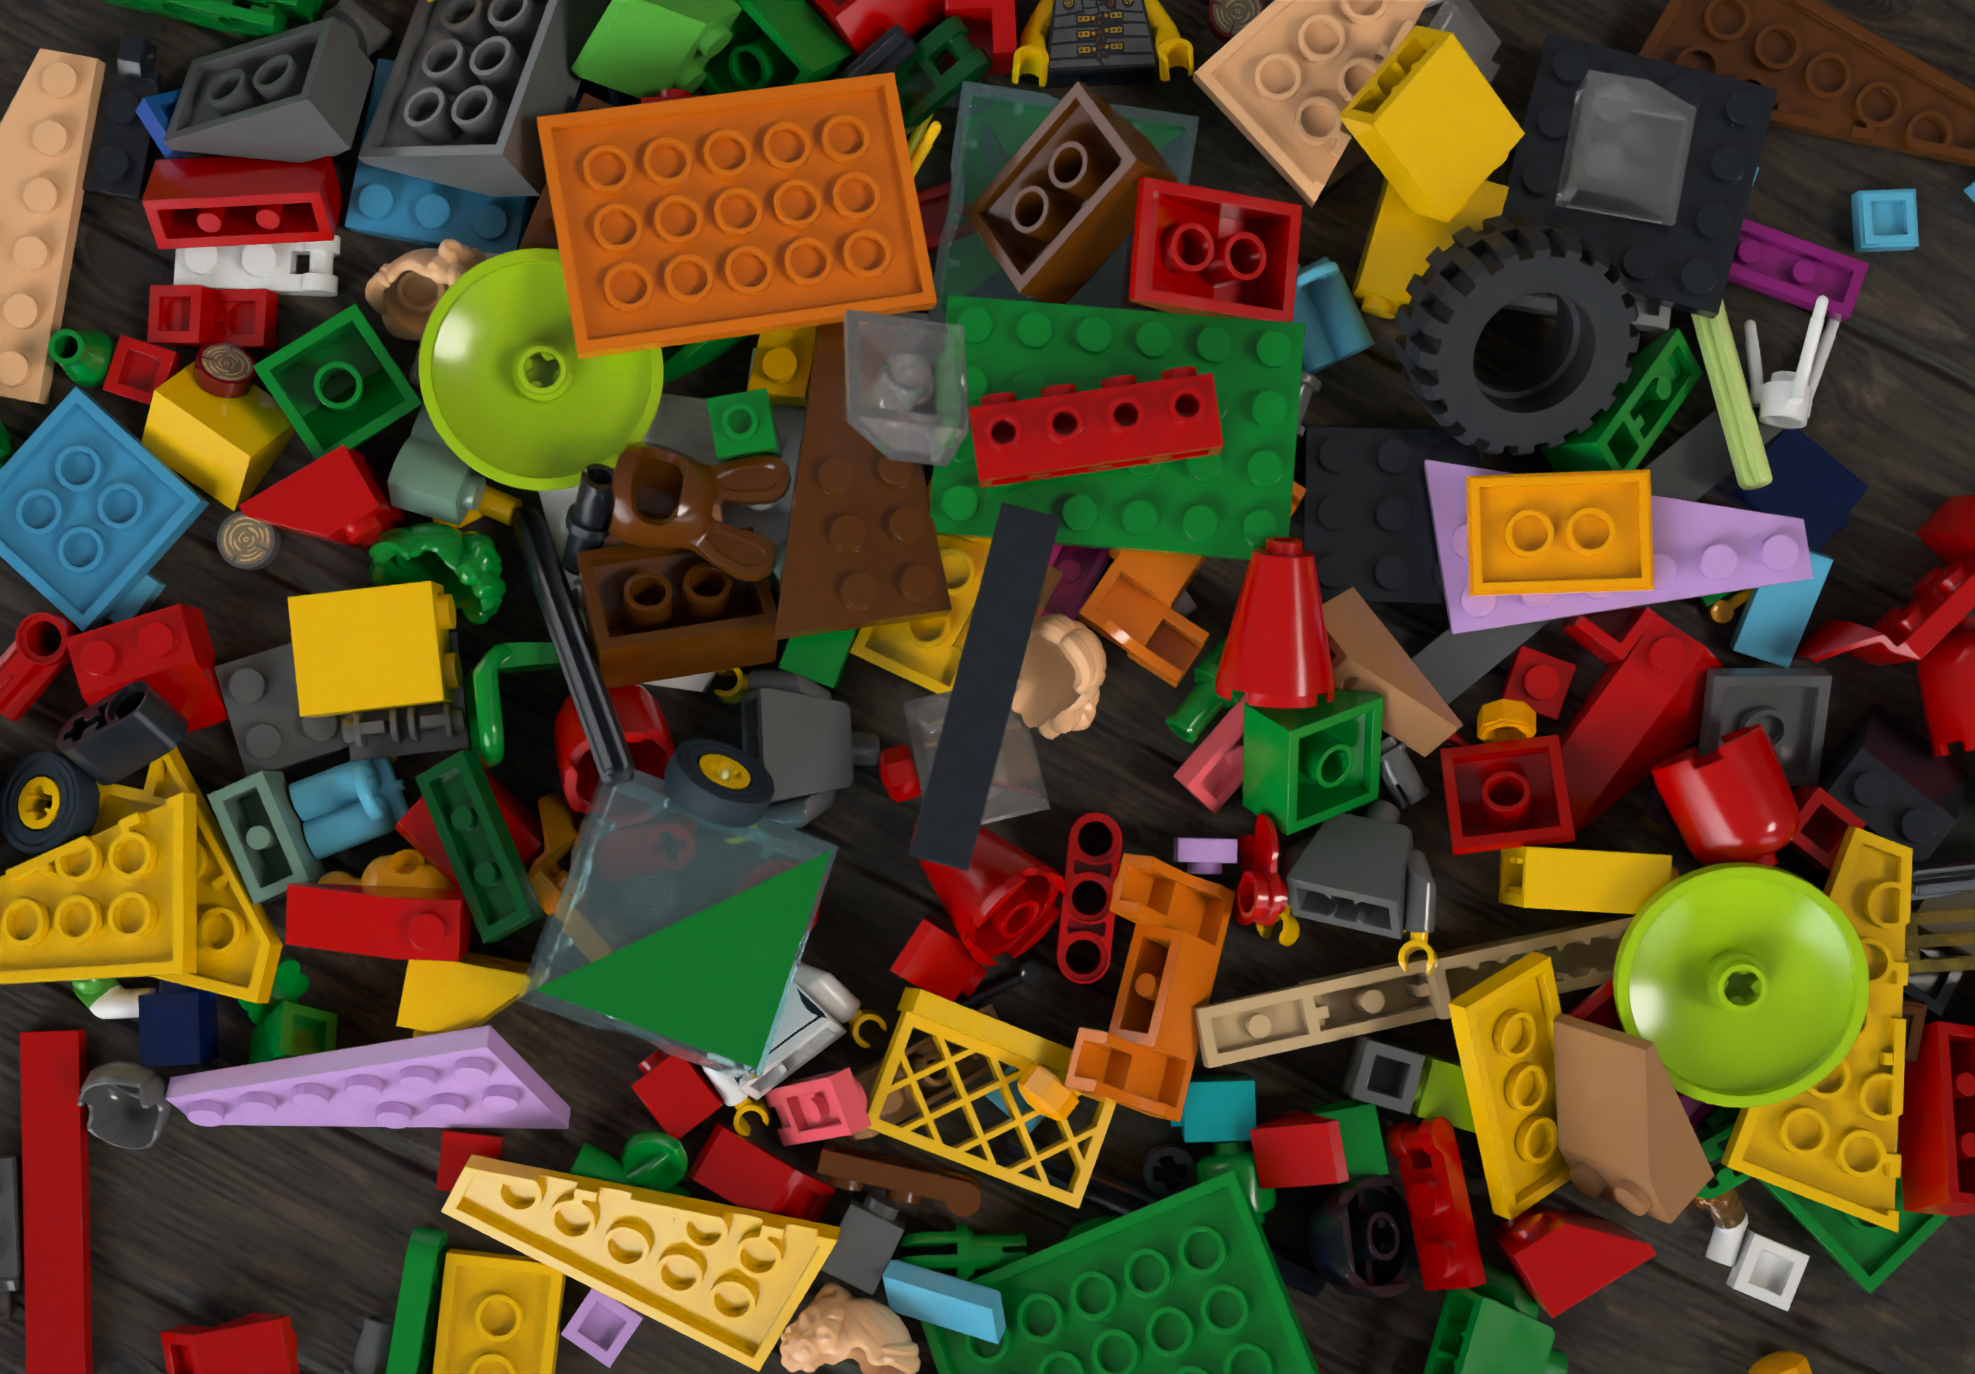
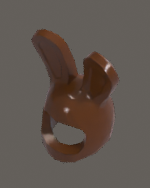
[608,441,792,581]

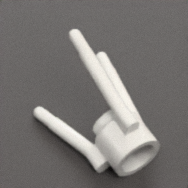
[1744,295,1840,429]

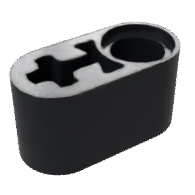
[56,680,188,786]

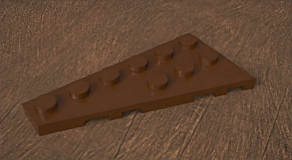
[1637,0,1975,167]
[772,315,952,640]

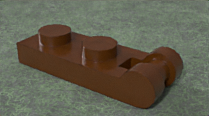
[817,1141,981,1217]

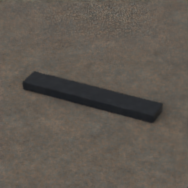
[908,502,1061,872]

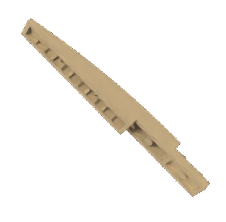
[1195,914,1636,1068]

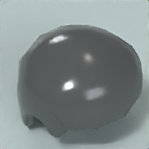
[77,1060,172,1150]

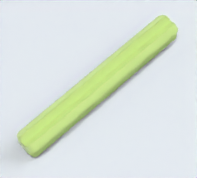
[1691,299,1773,491]

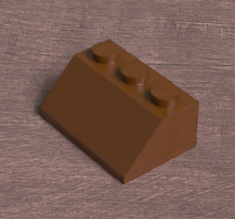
[964,81,1179,304]
[577,526,778,689]

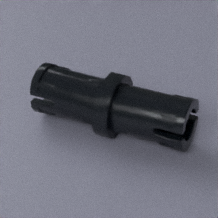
[562,463,614,576]

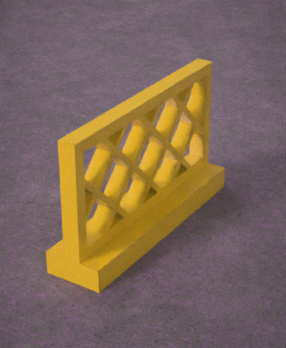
[866,987,1117,1209]

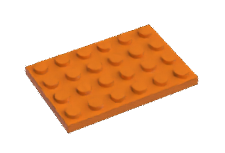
[537,72,937,359]

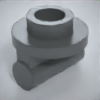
[322,0,394,58]

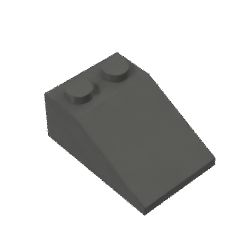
[163,16,375,163]

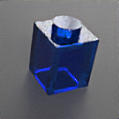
[138,980,219,1067]

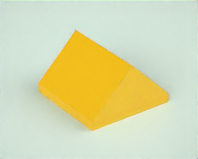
[142,360,296,512]

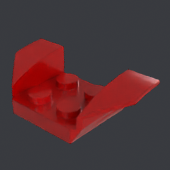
[1792,495,1975,666]

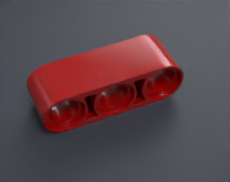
[1055,812,1122,984]

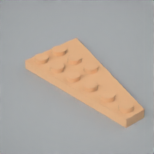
[1192,0,1429,208]
[0,48,106,405]

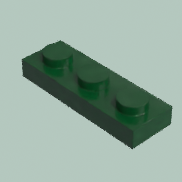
[415,750,544,943]

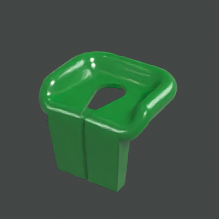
[463,642,562,769]

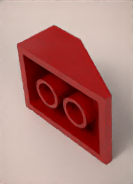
[1129,177,1302,322]

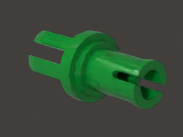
[1165,635,1246,744]
[897,1223,1027,1281]

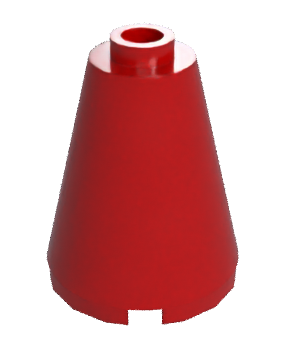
[1215,536,1336,708]
[911,822,1067,966]

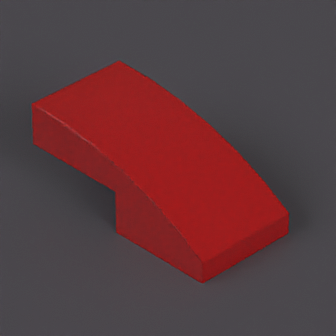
[147,285,279,351]

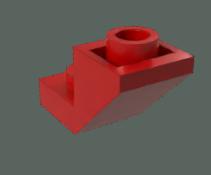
[688,1123,836,1222]
[160,1312,300,1374]

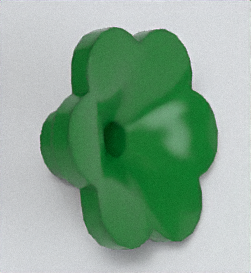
[238,957,309,1025]

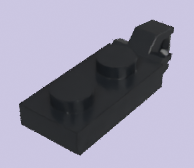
[82,34,166,203]

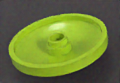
[419,248,664,491]
[1613,862,1870,1108]

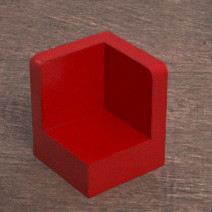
[944,0,1017,75]
[1559,606,1657,664]

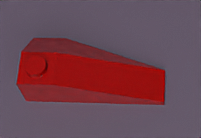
[1559,614,1725,844]

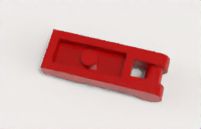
[1386,1117,1486,1291]

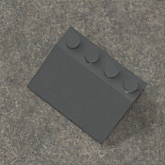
[358,0,609,197]

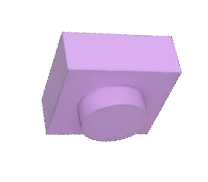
[1173,837,1238,874]
[561,1288,645,1368]

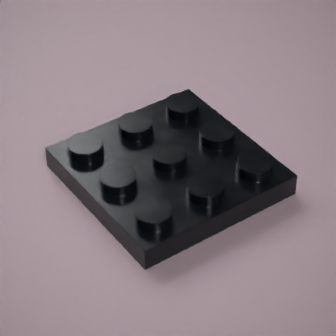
[1301,426,1480,605]

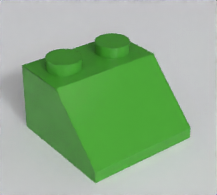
[571,0,742,99]

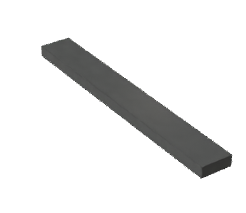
[1411,381,1784,705]

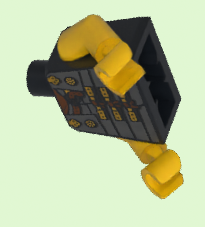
[1011,0,1194,89]

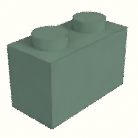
[207,771,326,905]

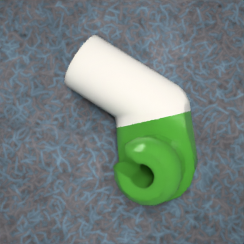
[71,978,158,1019]

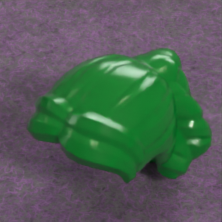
[369,522,507,626]

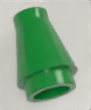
[48,329,117,387]

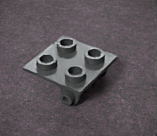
[342,632,470,761]

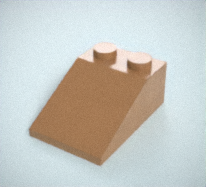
[1553,1013,1714,1224]

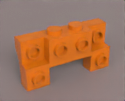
[1078,481,1307,688]
[1064,853,1236,1122]

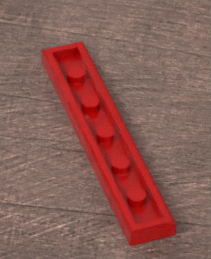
[20,1028,93,1374]

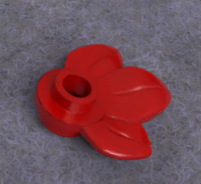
[1231,813,1288,926]

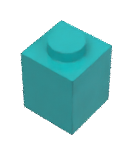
[1170,1074,1256,1142]

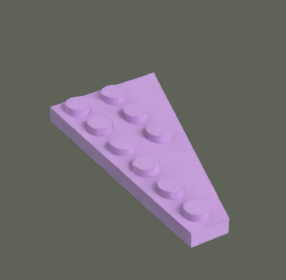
[1423,460,1813,635]
[165,1025,571,1129]

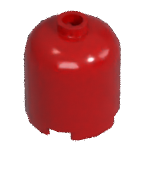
[1916,616,1975,758]
[553,684,677,827]
[1651,723,1800,866]

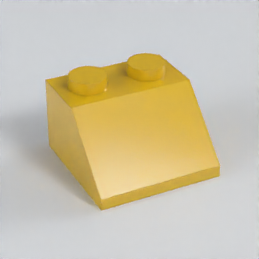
[396,952,551,1038]

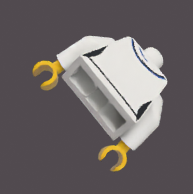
[702,960,887,1136]

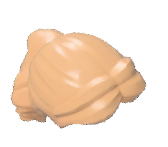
[365,238,487,342]
[1011,614,1107,740]
[780,1282,921,1374]

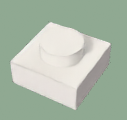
[1726,1230,1810,1311]

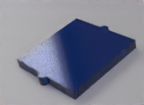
[1733,429,1868,553]

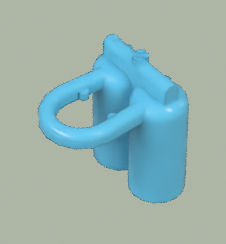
[1293,256,1375,375]
[289,757,409,860]

